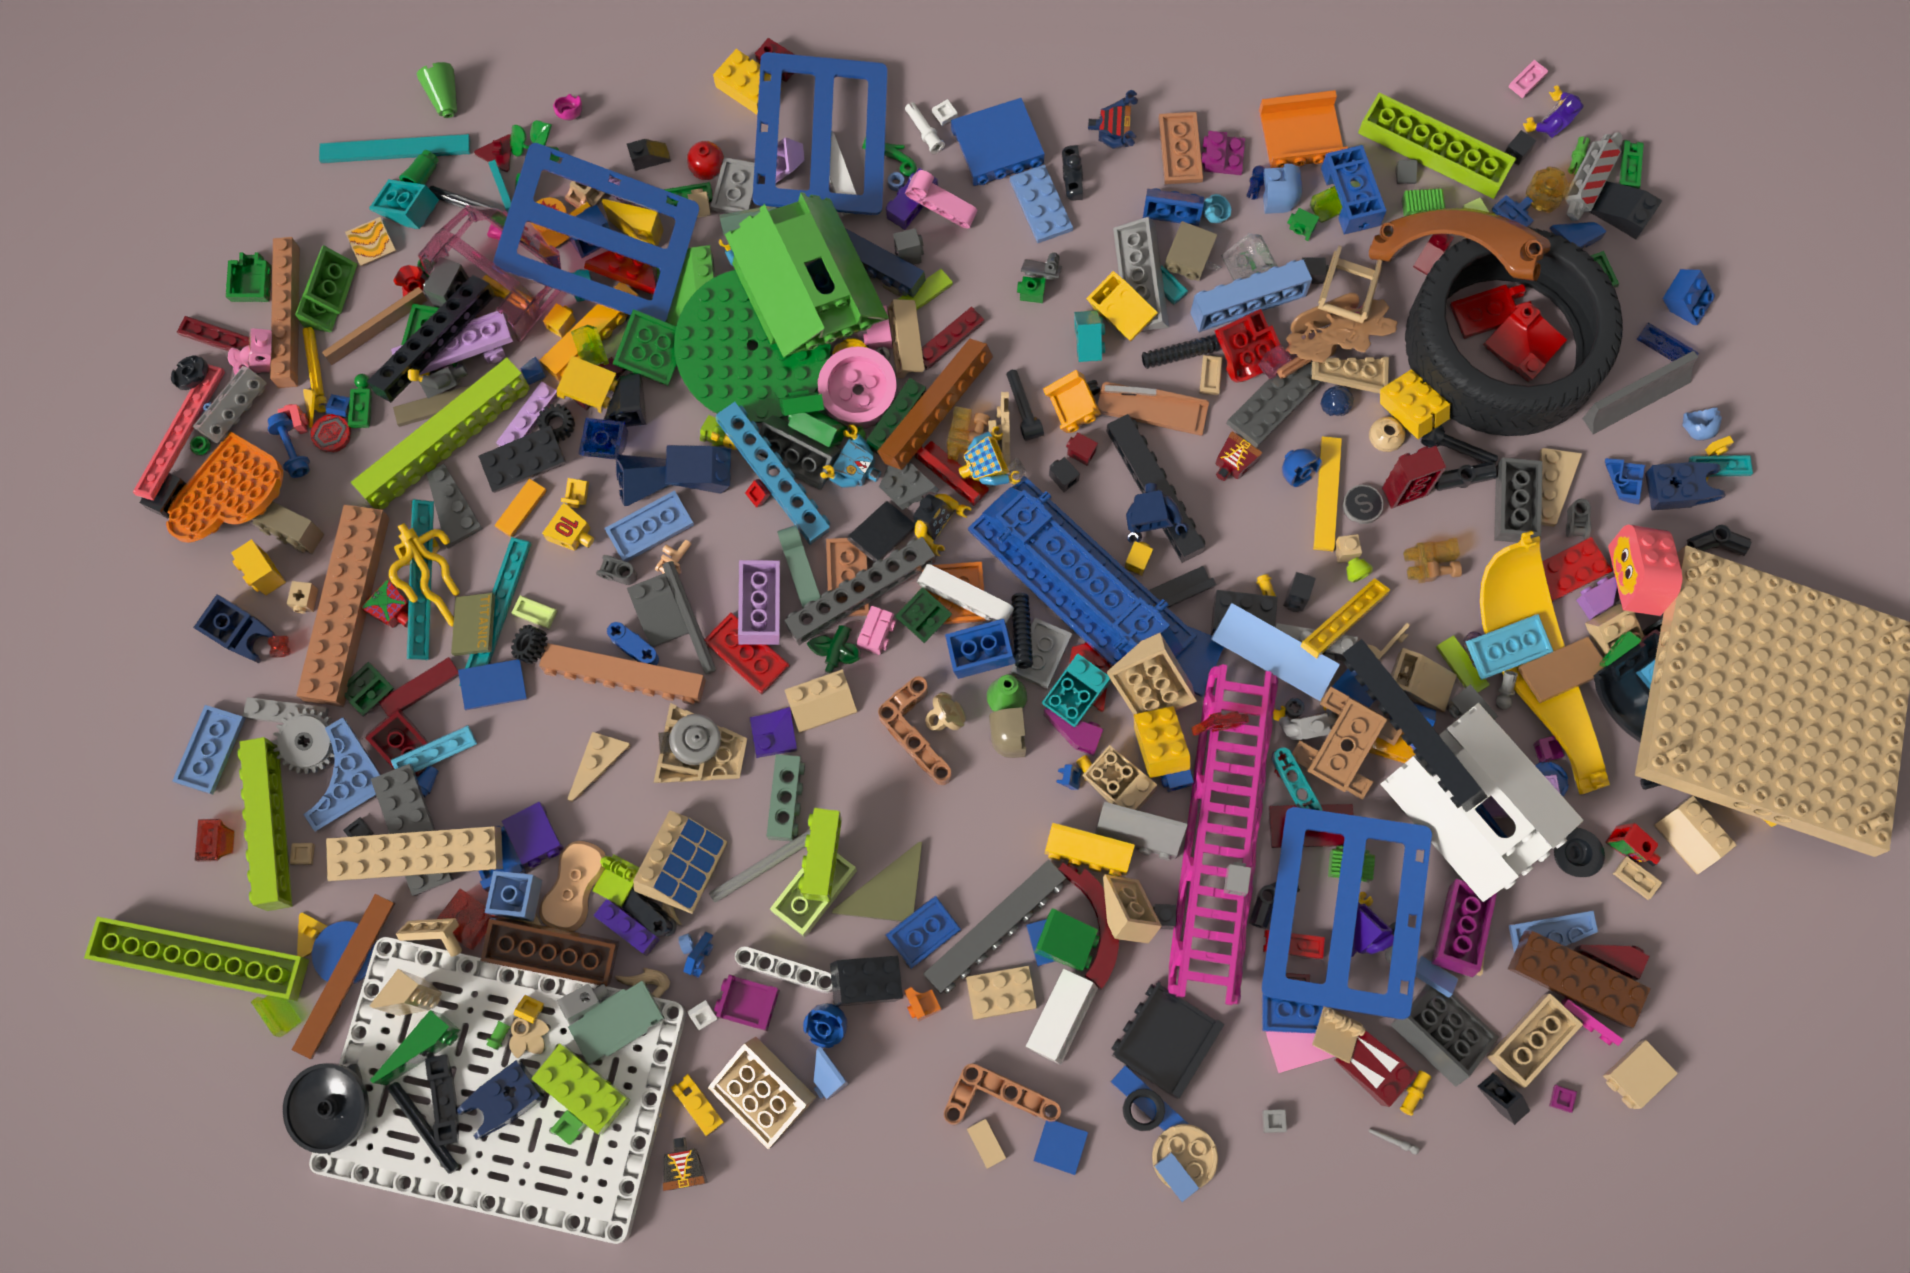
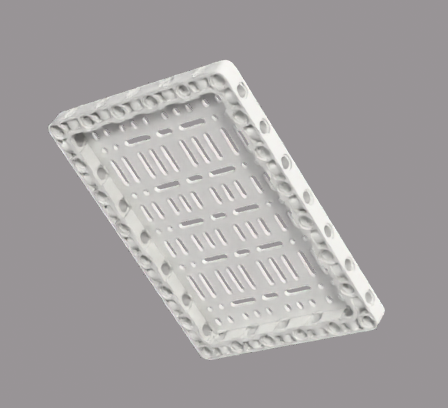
[309,937,686,1244]

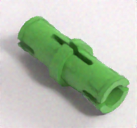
[1568,136,1590,175]

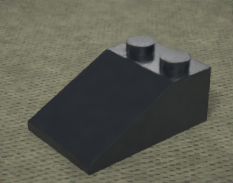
[1588,181,1663,240]

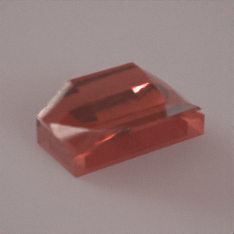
[194,819,235,862]

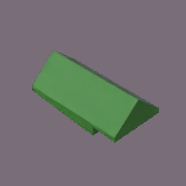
[295,245,357,332]

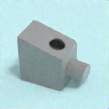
[557,983,609,1026]

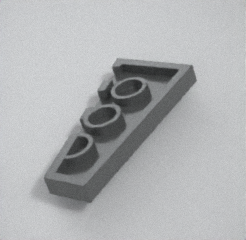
[427,464,482,549]

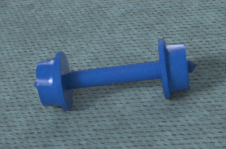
[267,413,310,478]

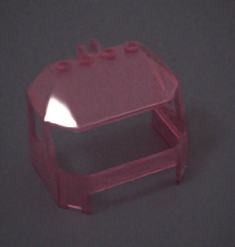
[418,205,562,342]

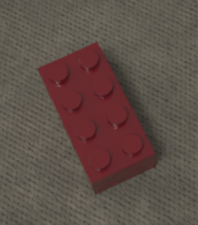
[1382,446,1446,509]

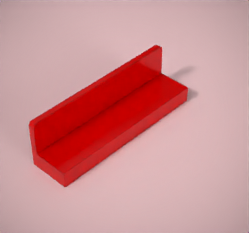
[915,441,989,506]

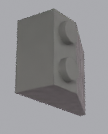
[627,573,689,647]

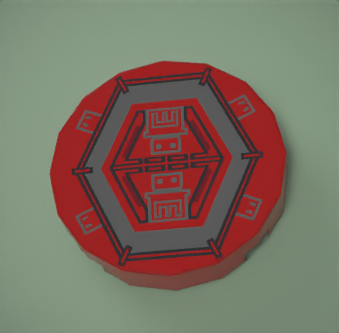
[311,414,351,453]

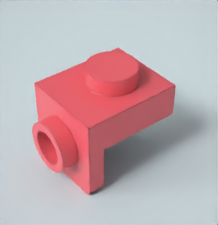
[278,404,309,434]

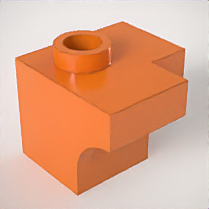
[904,987,941,1022]

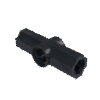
[1434,461,1497,491]

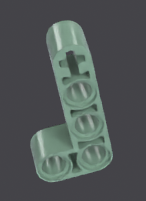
[777,525,821,609]

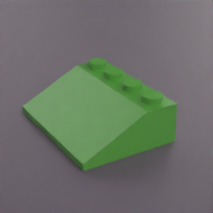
[656,245,715,326]

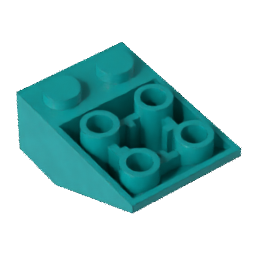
[1042,653,1111,728]

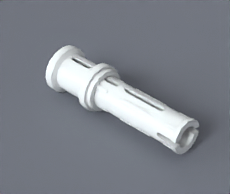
[905,102,945,154]

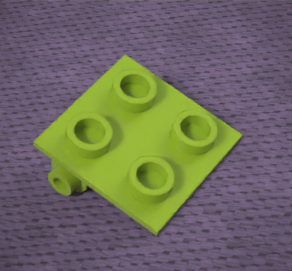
[592,854,639,907]

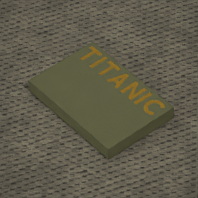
[451,593,495,656]

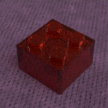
[437,888,495,950]

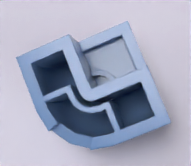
[1263,164,1302,214]

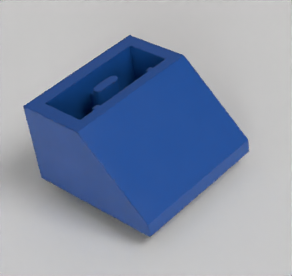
[1662,269,1715,325]

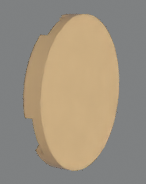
[1152,1124,1218,1188]

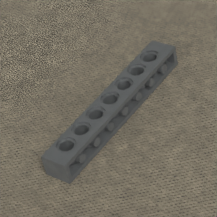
[784,537,936,645]

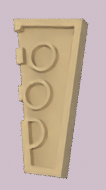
[1311,357,1389,394]
[1539,448,1582,527]

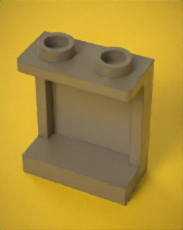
[1164,221,1218,281]

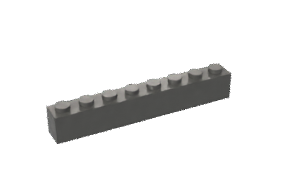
[923,860,1066,994]

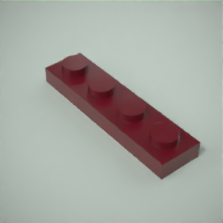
[922,306,984,370]

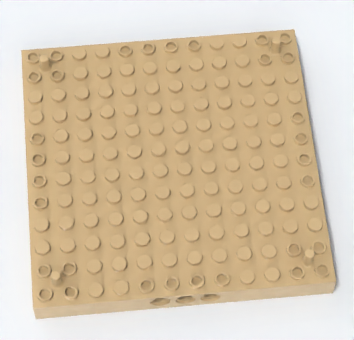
[1635,546,1910,857]

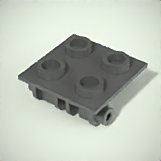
[1021,252,1062,280]

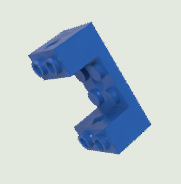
[1321,145,1386,235]

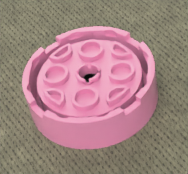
[818,347,897,429]

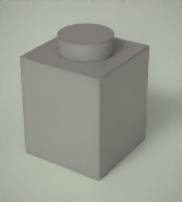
[1223,862,1251,896]

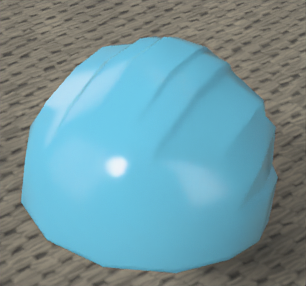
[1202,194,1232,223]

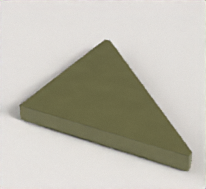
[832,842,922,922]

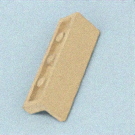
[887,299,924,379]

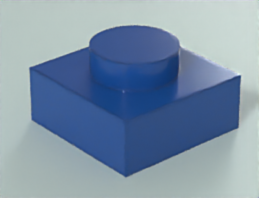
[326,394,350,417]

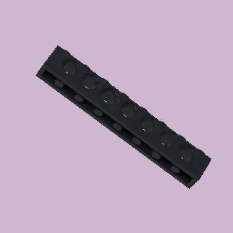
[367,275,495,403]

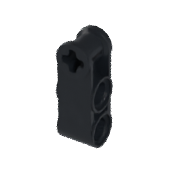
[622,887,677,936]

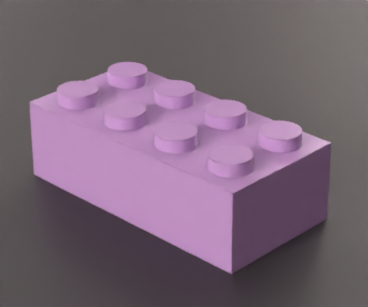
[738,560,780,645]

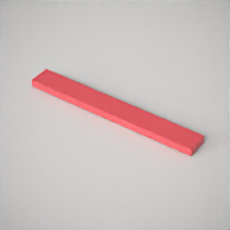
[133,364,225,501]

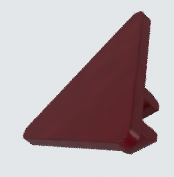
[474,134,511,172]

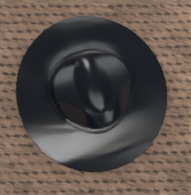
[1554,827,1605,877]

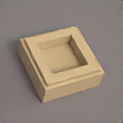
[290,843,315,865]

